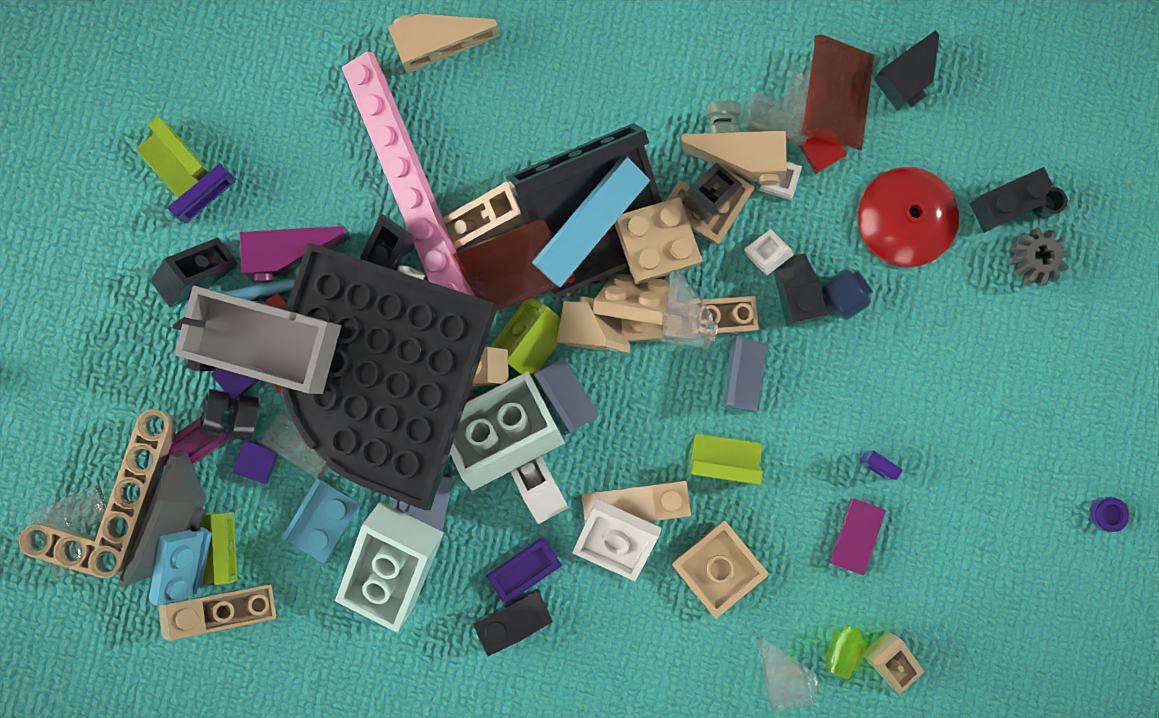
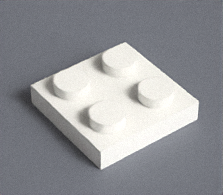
[572,499,662,581]

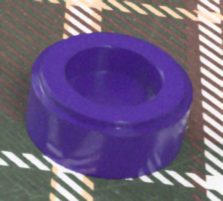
[1090,497,1129,532]

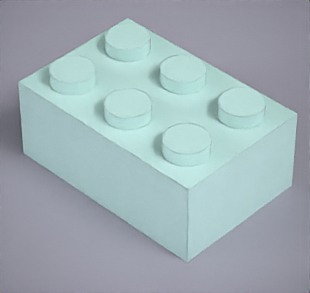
[450,372,565,491]
[335,501,444,633]

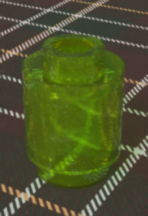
[824,624,869,680]

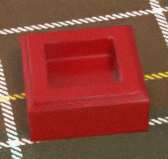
[799,127,847,174]

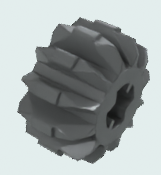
[1007,228,1071,287]

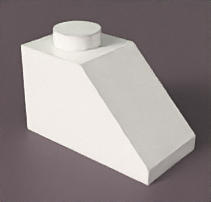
[510,455,569,524]

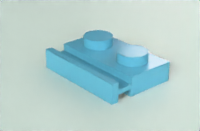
[282,478,362,564]
[149,527,212,606]

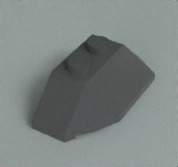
[117,451,207,587]

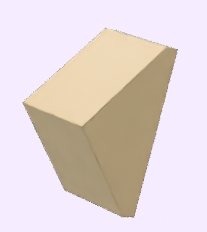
[862,631,924,695]

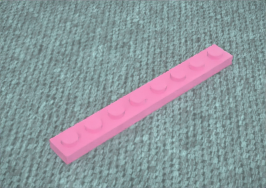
[342,51,475,296]

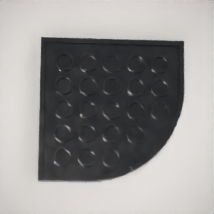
[281,242,499,511]

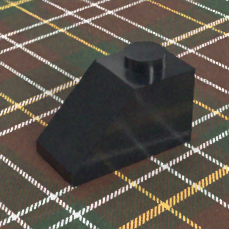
[874,30,940,111]
[150,237,238,308]
[773,253,827,327]
[473,589,553,657]

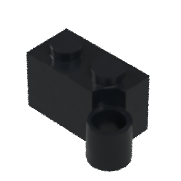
[969,167,1068,233]

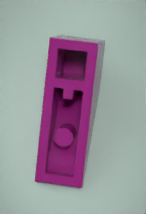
[240,226,350,283]

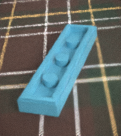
[532,156,650,287]

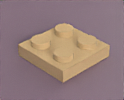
[614,197,703,284]
[593,274,678,325]
[670,520,769,619]

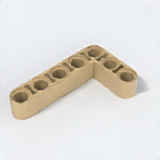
[18,409,177,578]

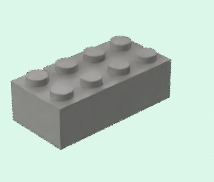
[174,286,341,394]

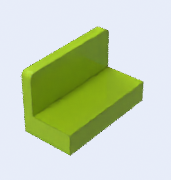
[137,116,209,198]
[490,295,561,379]
[689,434,763,485]
[193,512,238,585]

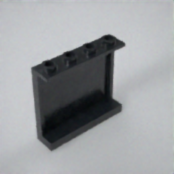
[506,123,662,298]

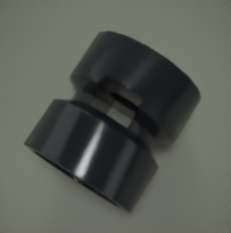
[200,389,259,441]

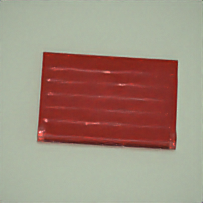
[801,35,875,150]
[453,218,575,310]

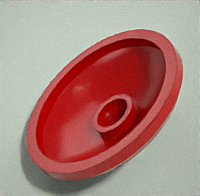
[857,167,959,268]

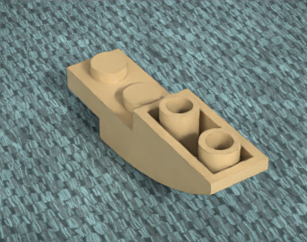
[618,296,759,342]

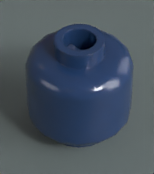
[822,269,873,320]

